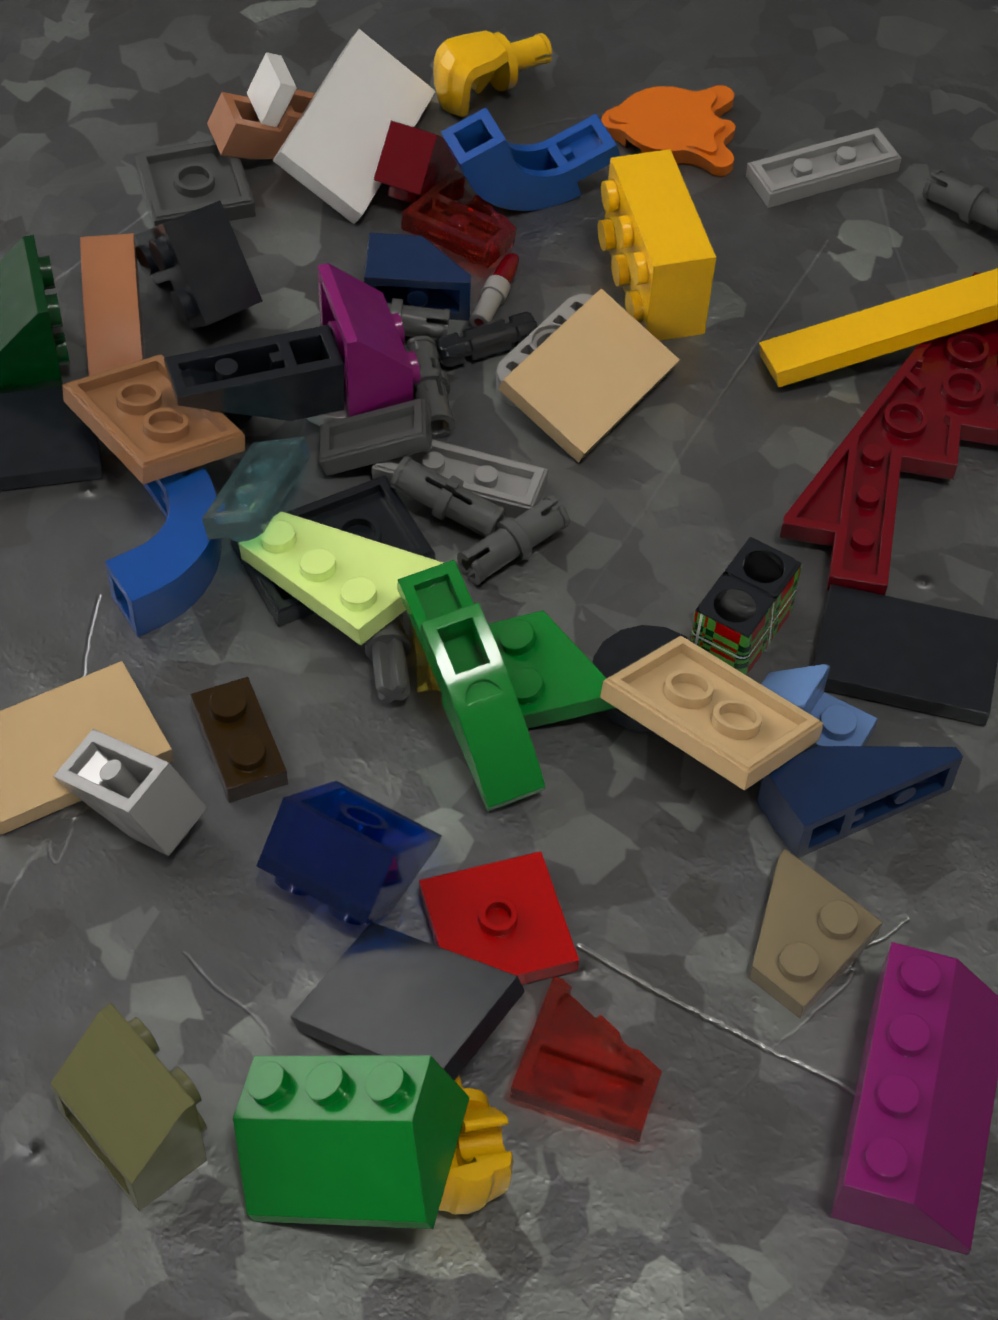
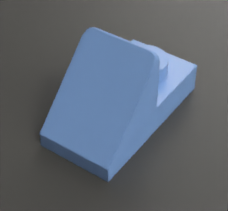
[761,664,878,752]

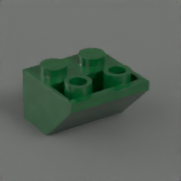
[0,235,70,394]

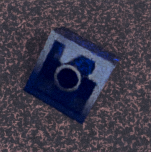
[256,781,442,925]

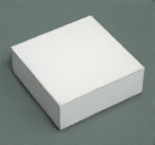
[247,52,297,127]

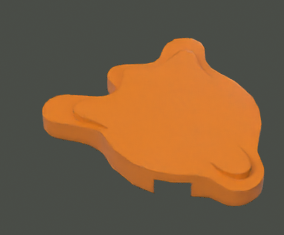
[601,85,736,177]

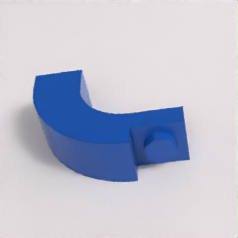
[441,108,621,211]
[105,468,222,637]

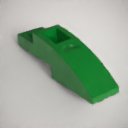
[397,560,546,812]

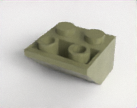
[50,1003,207,1212]

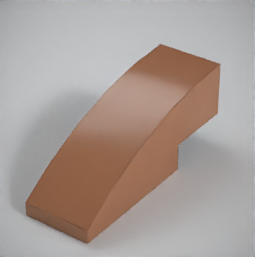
[207,89,315,159]
[80,233,144,376]

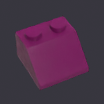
[317,263,421,417]

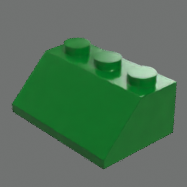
[233,1055,470,1229]

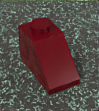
[373,120,457,204]

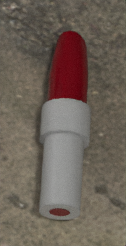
[469,253,519,327]

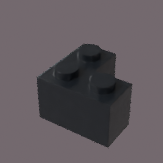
[135,200,263,329]

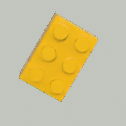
[598,149,716,341]

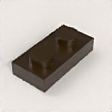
[190,677,288,803]

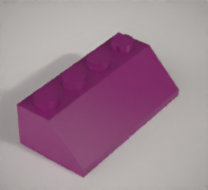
[831,942,998,1255]

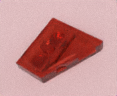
[401,170,516,268]
[510,976,662,1142]

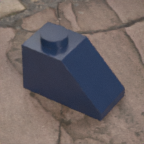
[364,233,471,321]

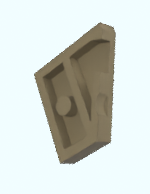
[749,849,883,1018]

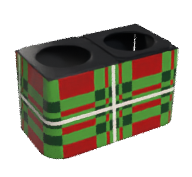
[690,537,802,674]

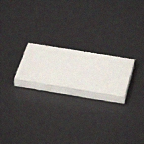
[273,29,436,224]

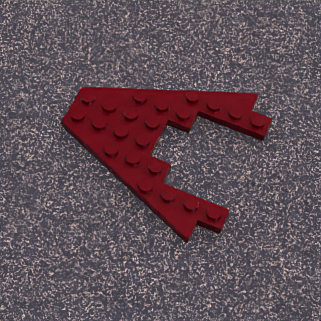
[780,272,998,595]

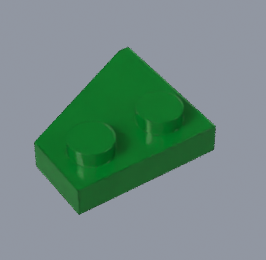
[488,610,615,729]

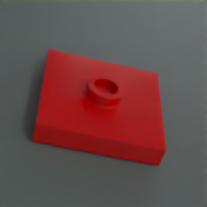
[419,851,579,985]

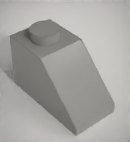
[53,729,208,856]

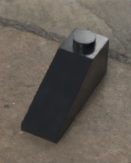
[164,325,344,421]

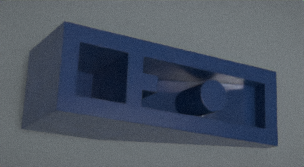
[757,746,963,858]

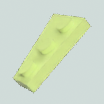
[238,511,443,645]

